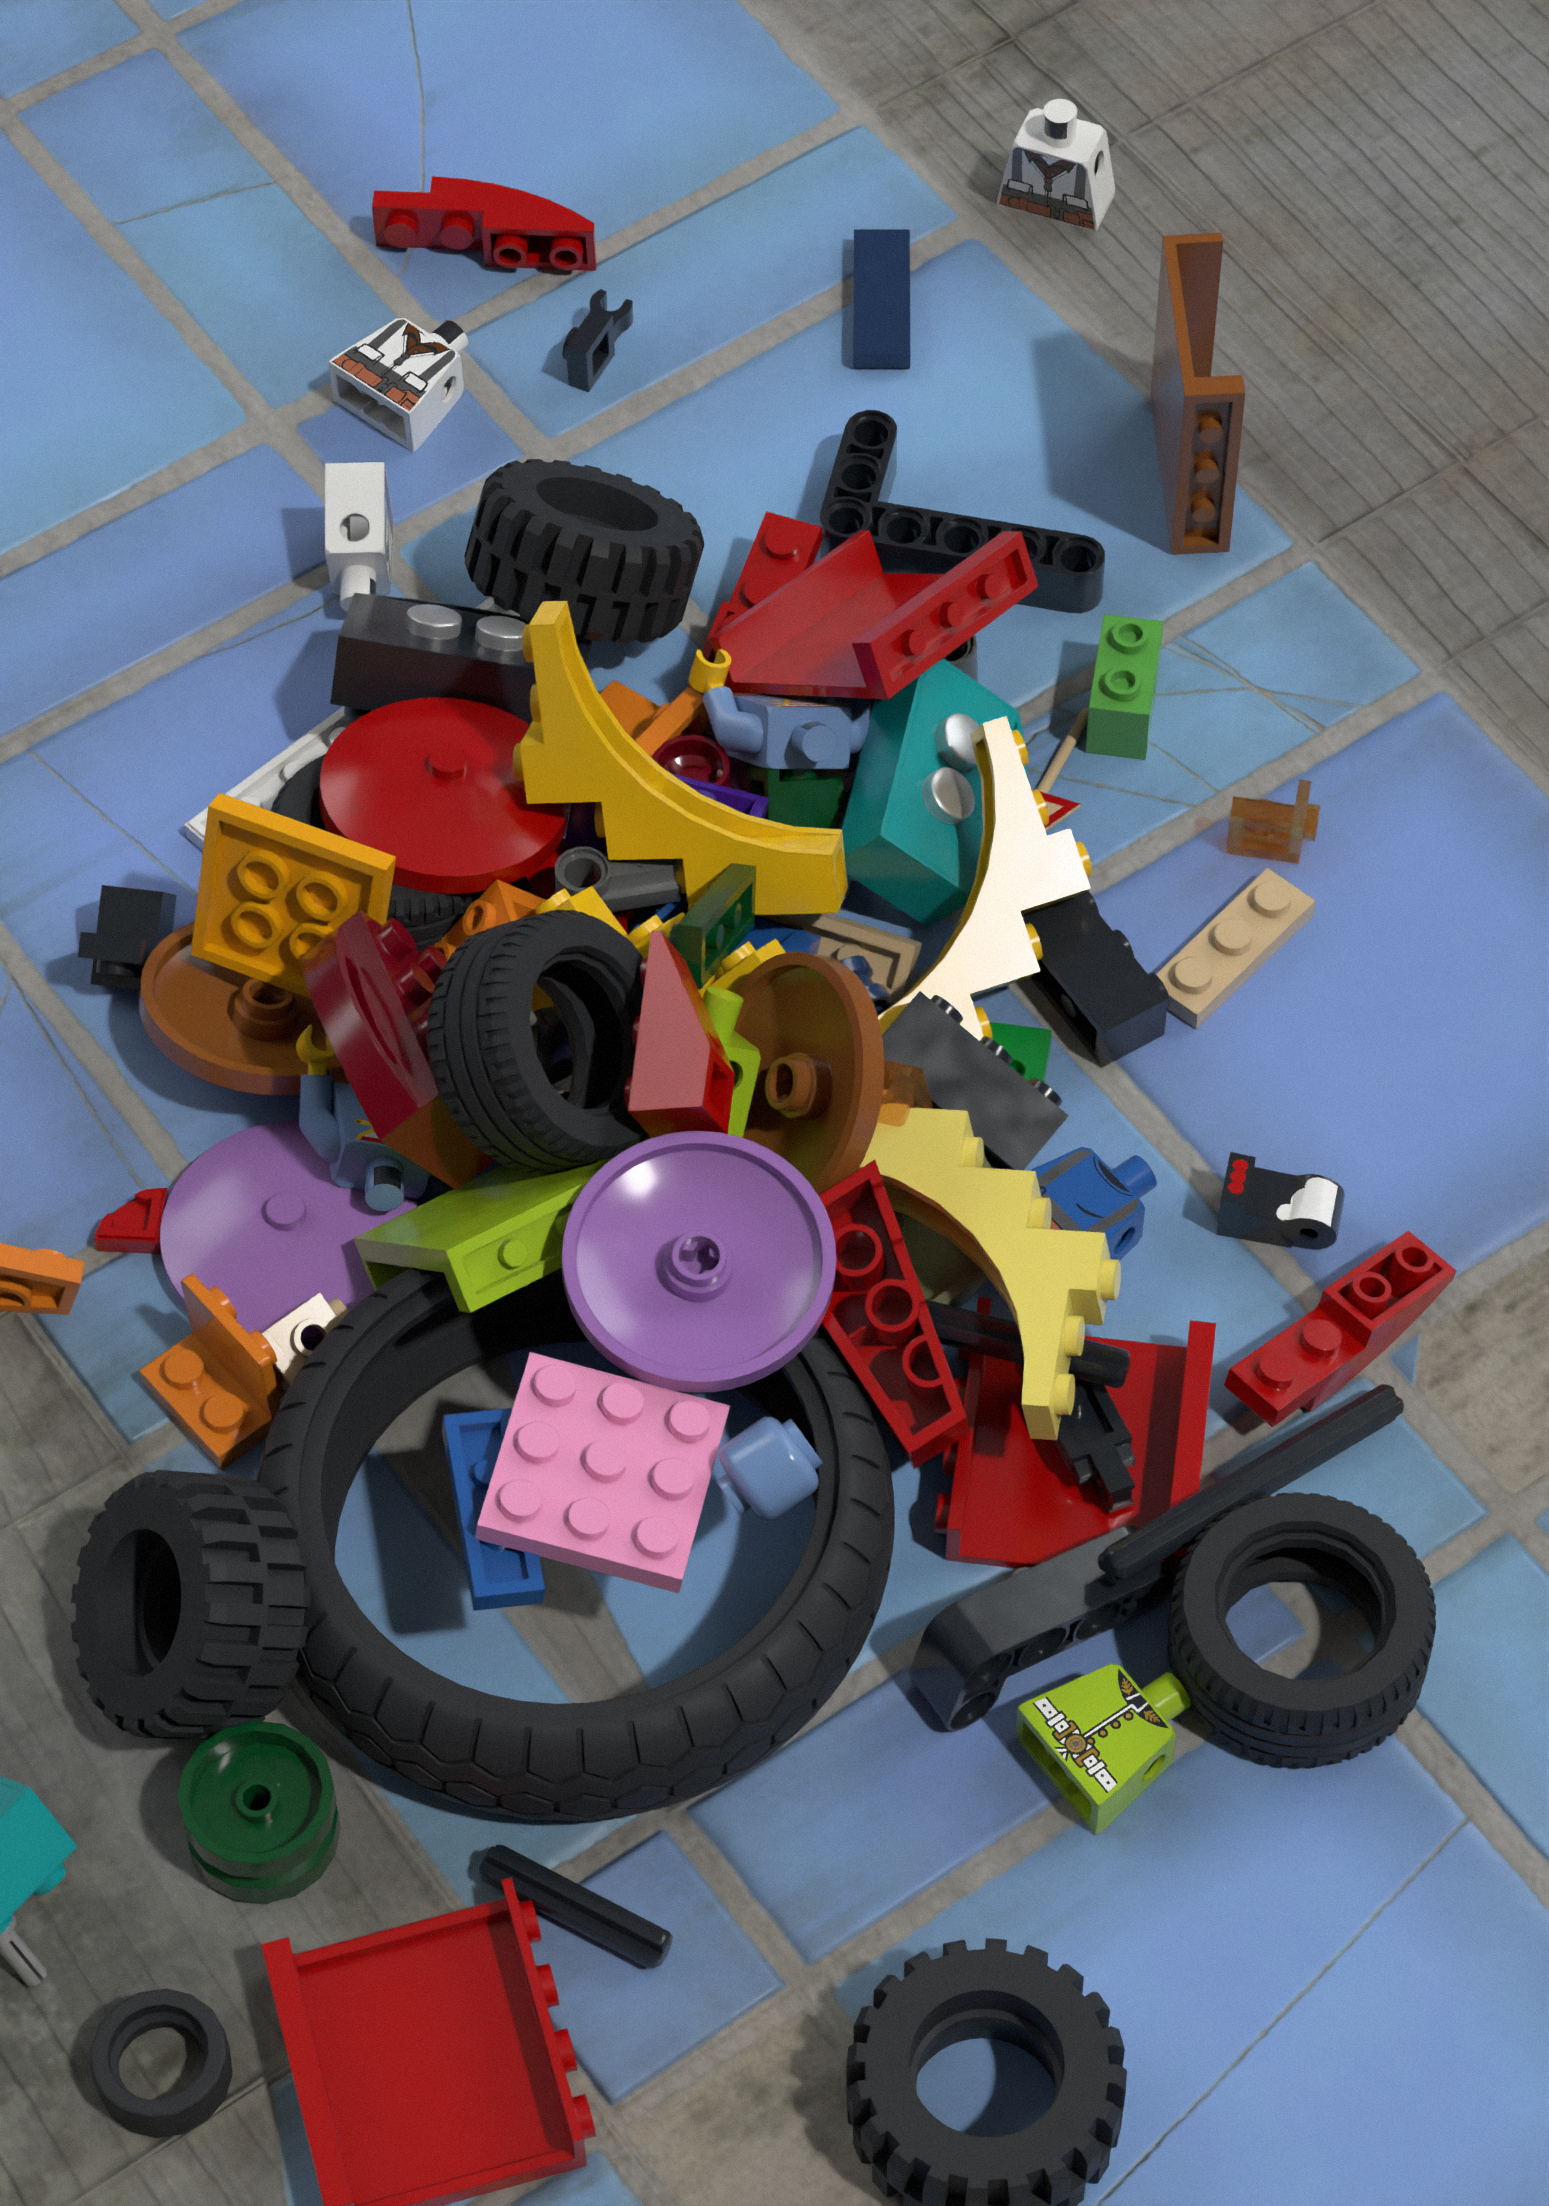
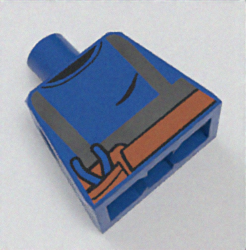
[1030,1147,1157,1261]

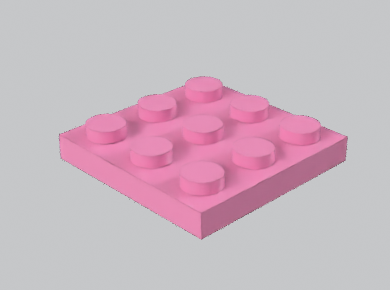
[475,1352,730,1593]

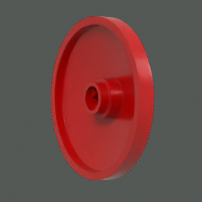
[319,697,570,894]

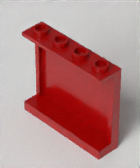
[261,1877,596,2206]

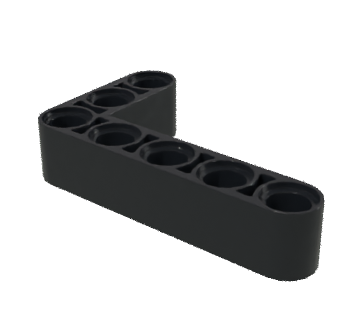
[820,410,1105,613]

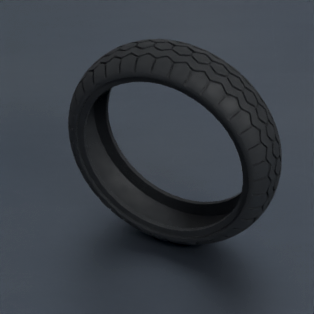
[256,1268,895,1822]

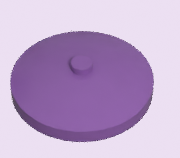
[160,1120,417,1351]
[562,1131,836,1393]

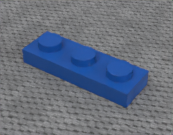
[442,1408,545,1611]

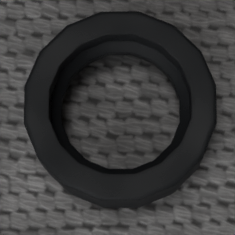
[90,1988,233,2138]

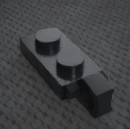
[1015,1363,1135,1513]

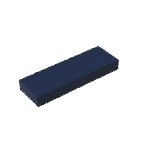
[853,229,911,368]

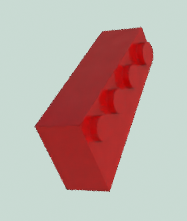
[819,1160,970,1469]

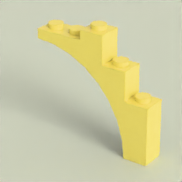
[858,1106,1121,1440]

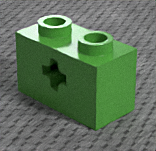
[1086,614,1164,760]

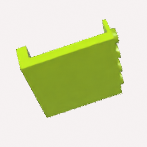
[353,1137,652,1313]

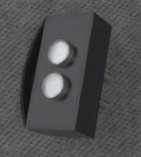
[330,593,592,725]

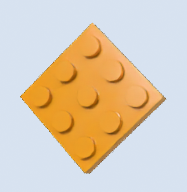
[191,793,396,999]

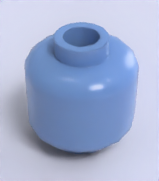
[716,1416,823,1521]

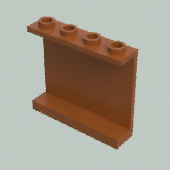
[1150,233,1246,555]

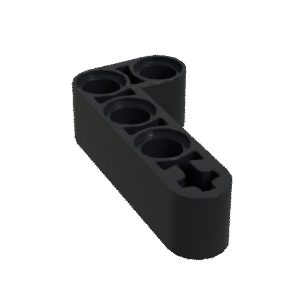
[909,1525,1176,1731]

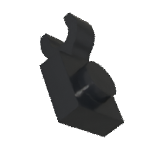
[562,289,633,393]

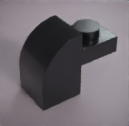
[78,885,177,990]

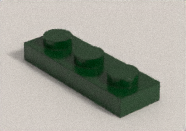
[668,863,756,989]

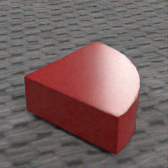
[94,1188,169,1254]

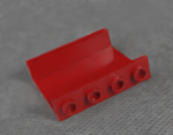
[709,530,1039,699]
[935,1296,1216,1577]

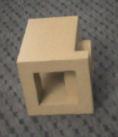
[261,1293,350,1394]

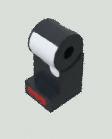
[1216,1152,1345,1250]

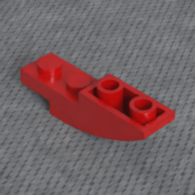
[372,176,597,271]
[688,511,824,695]
[1224,1230,1457,1427]

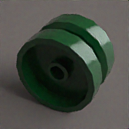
[177,1721,341,1904]

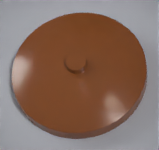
[139,921,342,1095]
[734,951,884,1196]

